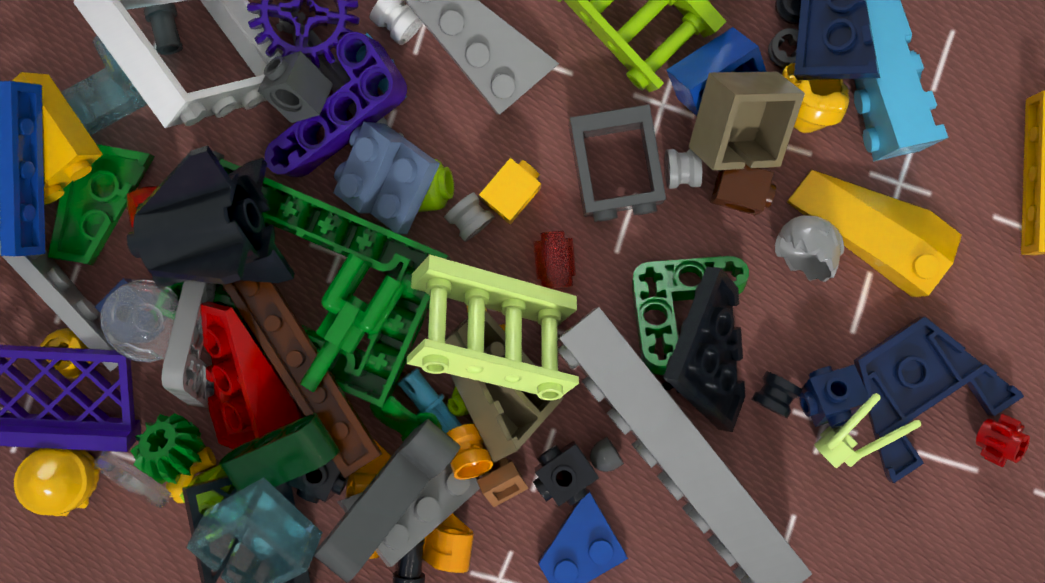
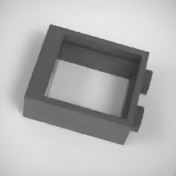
[568,104,666,222]

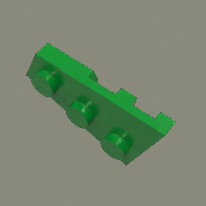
[48,144,155,265]

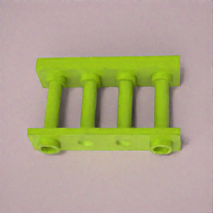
[557,0,727,92]

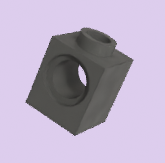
[258,51,333,123]

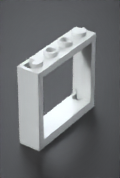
[73,0,283,128]

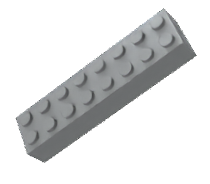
[558,307,812,583]

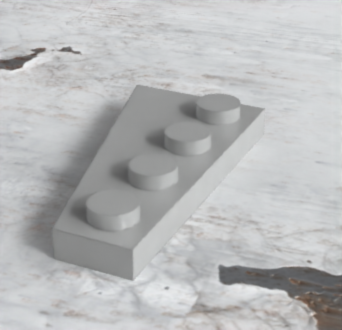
[404,0,560,115]

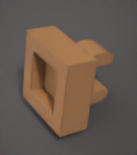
[477,457,529,507]

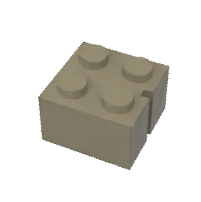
[689,72,805,171]

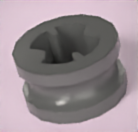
[768,28,798,68]

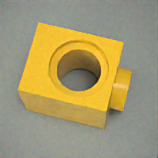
[479,158,541,225]

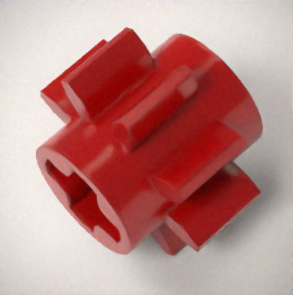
[976,413,1030,467]

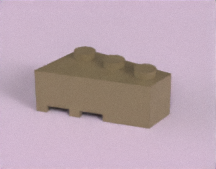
[445,310,564,462]

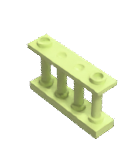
[407,255,579,400]

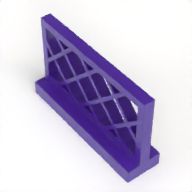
[0,345,141,452]

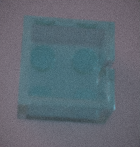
[186,477,323,583]

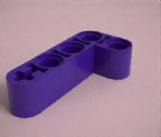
[265,32,407,177]

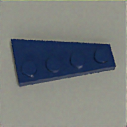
[794,0,880,80]

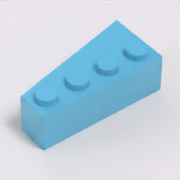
[854,0,949,162]

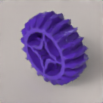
[247,0,360,69]

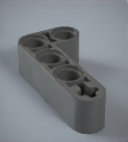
[313,419,461,583]

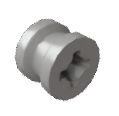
[664,148,702,189]
[444,192,495,242]

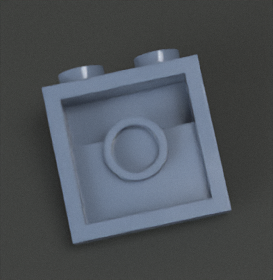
[333,122,440,234]

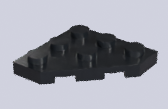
[663,267,746,432]

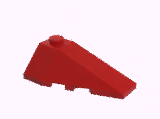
[200,301,302,449]

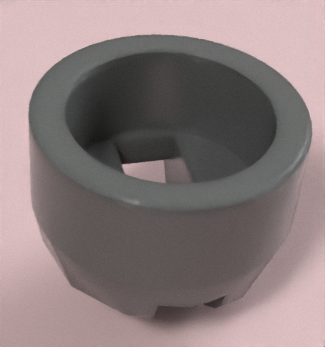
[590,437,624,472]

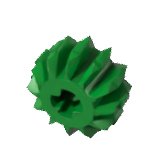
[130,413,206,485]

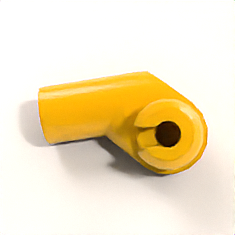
[166,447,216,503]

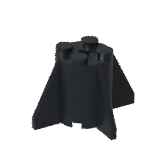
[127,145,295,288]

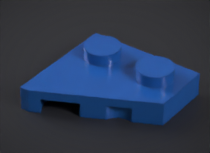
[538,489,628,583]

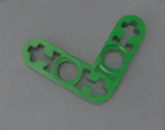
[632,256,749,375]

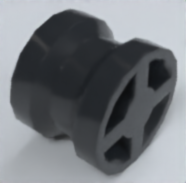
[751,371,803,419]

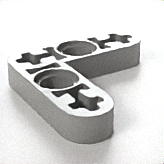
[161,280,216,408]

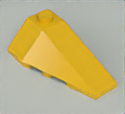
[787,170,962,297]

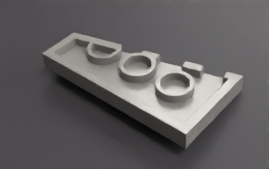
[0,241,131,372]

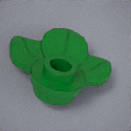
[370,396,442,441]

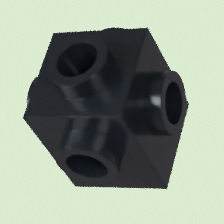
[533,441,599,506]
[288,460,350,504]

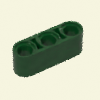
[219,413,340,499]

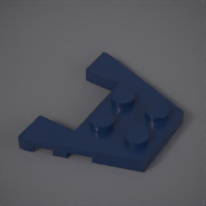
[854,316,1024,483]

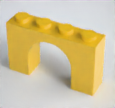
[12,72,103,205]

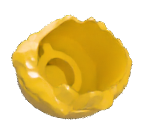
[781,63,849,133]
[14,448,100,516]

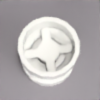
[369,0,423,45]

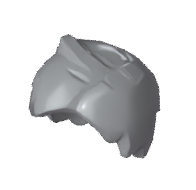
[775,215,844,282]

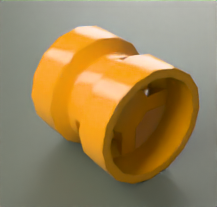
[446,424,493,480]

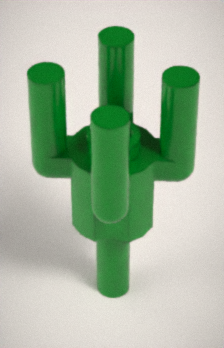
[300,253,405,392]

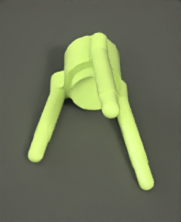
[814,393,921,468]

